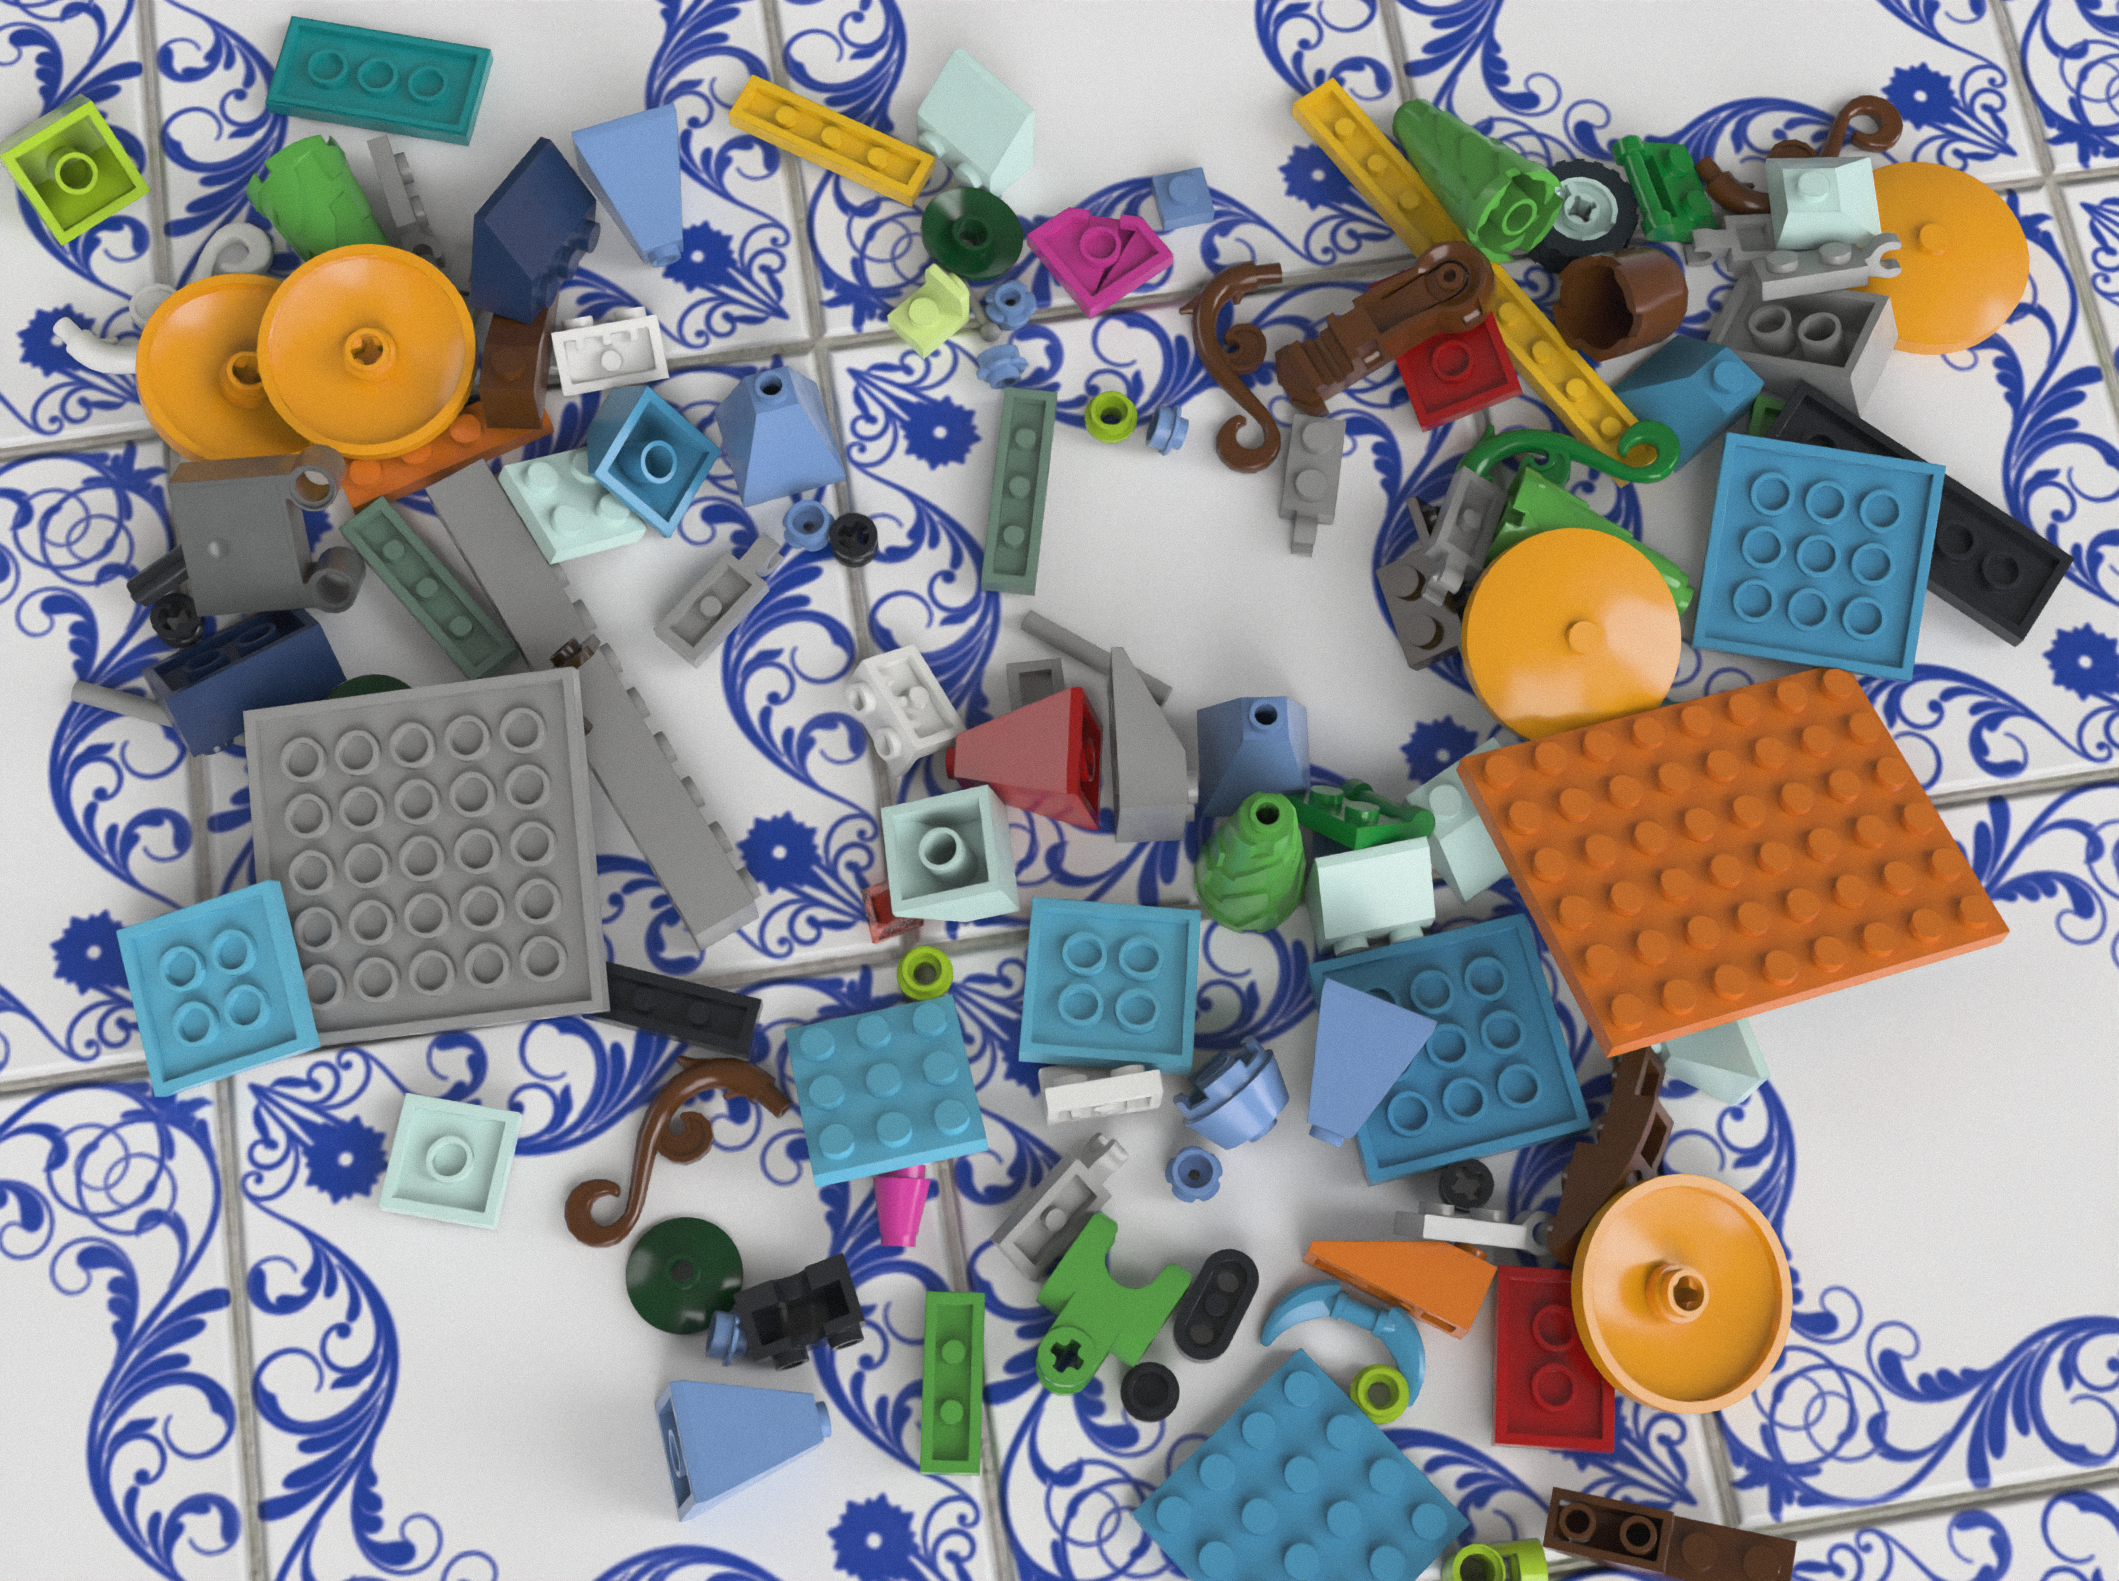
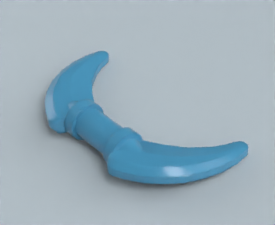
[1260,1279,1426,1407]

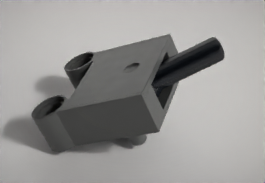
[126,444,366,617]

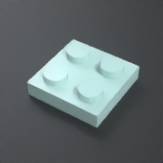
[498,446,647,565]
[378,1093,523,1230]

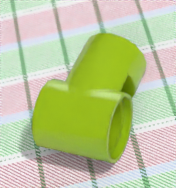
[1441,1538,1548,1581]

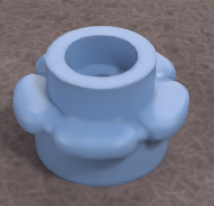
[985,280,1036,331]
[976,344,1027,389]
[1146,404,1189,456]
[783,500,835,552]
[1165,1146,1223,1203]
[706,1308,748,1367]

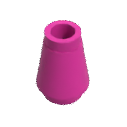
[873,1164,931,1247]

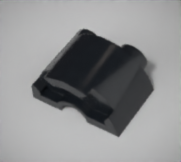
[733,1253,866,1372]

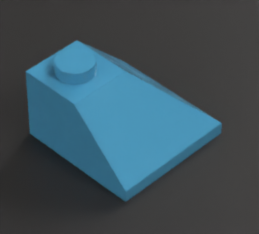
[1612,335,1765,473]
[586,385,722,538]

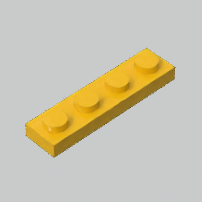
[728,74,935,208]

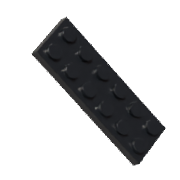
[1763,380,2075,647]

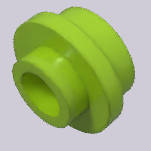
[1084,391,1138,444]
[897,946,953,1002]
[1349,1364,1409,1425]

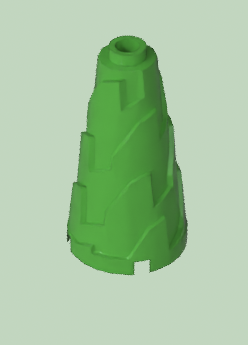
[1392,98,1563,263]
[246,135,390,262]
[1482,465,1694,617]
[1193,791,1306,934]

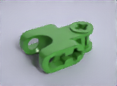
[1036,1212,1193,1396]

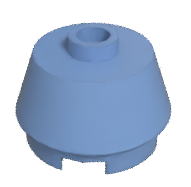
[1173,1035,1290,1150]

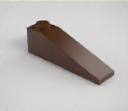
[478,287,560,429]

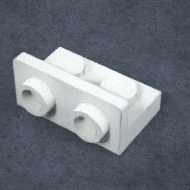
[551,307,669,397]
[844,644,967,777]
[1038,1065,1164,1127]

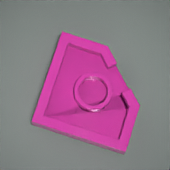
[1027,207,1174,320]

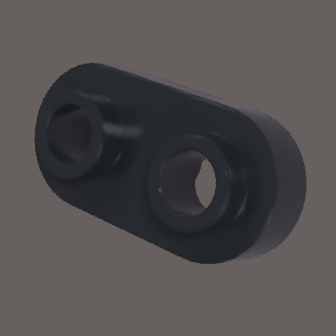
[1172,1249,1259,1364]

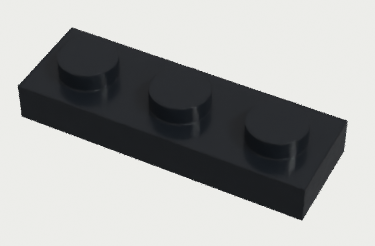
[582,961,763,1059]

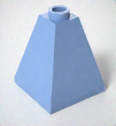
[571,103,684,267]
[714,366,846,508]
[1197,696,1311,817]
[1307,977,1437,1148]
[655,1380,831,1522]

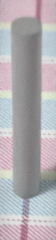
[1021,610,1173,707]

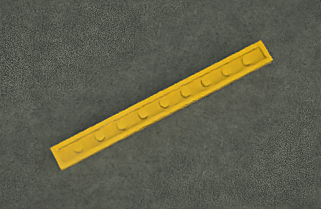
[1291,77,1657,489]

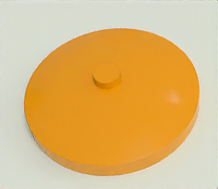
[1846,162,2029,355]
[257,244,479,460]
[135,273,312,462]
[1461,528,1681,741]
[1571,1174,1793,1414]

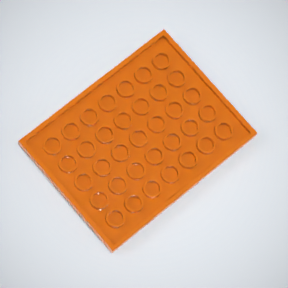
[1456,667,2010,1059]

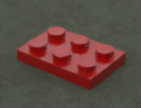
[1368,268,1523,433]
[1491,1265,1615,1455]

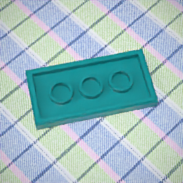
[265,16,493,146]

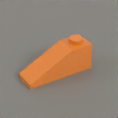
[1302,1241,1498,1340]

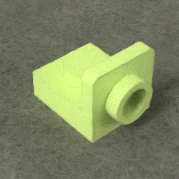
[887,263,970,359]

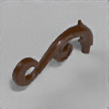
[1694,95,1903,215]
[1179,260,1282,474]
[564,1055,793,1248]

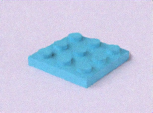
[116,880,321,1097]
[1018,897,1201,1075]
[785,994,988,1187]

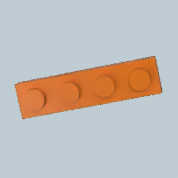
[342,401,554,515]

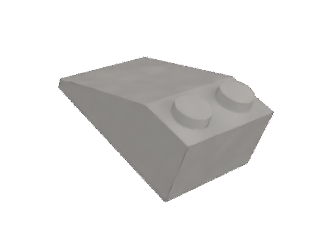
[1707,274,1899,417]
[1107,647,1198,843]

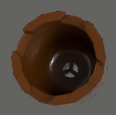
[1552,246,1689,362]

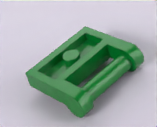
[1611,135,1720,242]
[1286,778,1435,850]

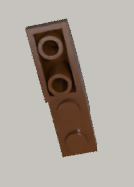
[1546,1046,1674,1270]
[1542,1487,1797,1581]

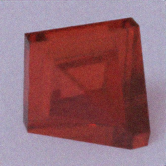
[860,879,924,944]

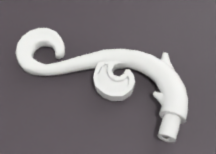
[53,222,274,375]

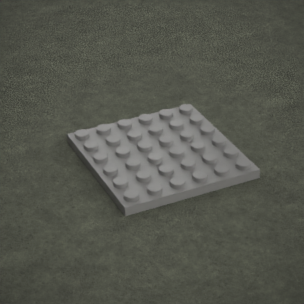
[243,666,610,1046]

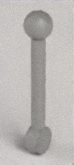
[960,278,1001,342]

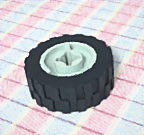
[1529,159,1639,275]

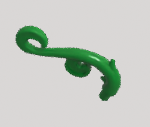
[1452,420,1681,488]

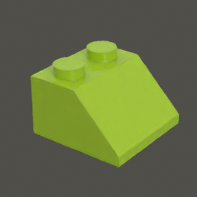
[0,93,151,246]

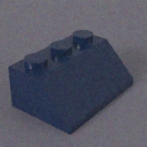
[470,137,601,325]
[140,608,347,758]

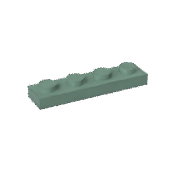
[981,387,1058,596]
[339,496,520,680]

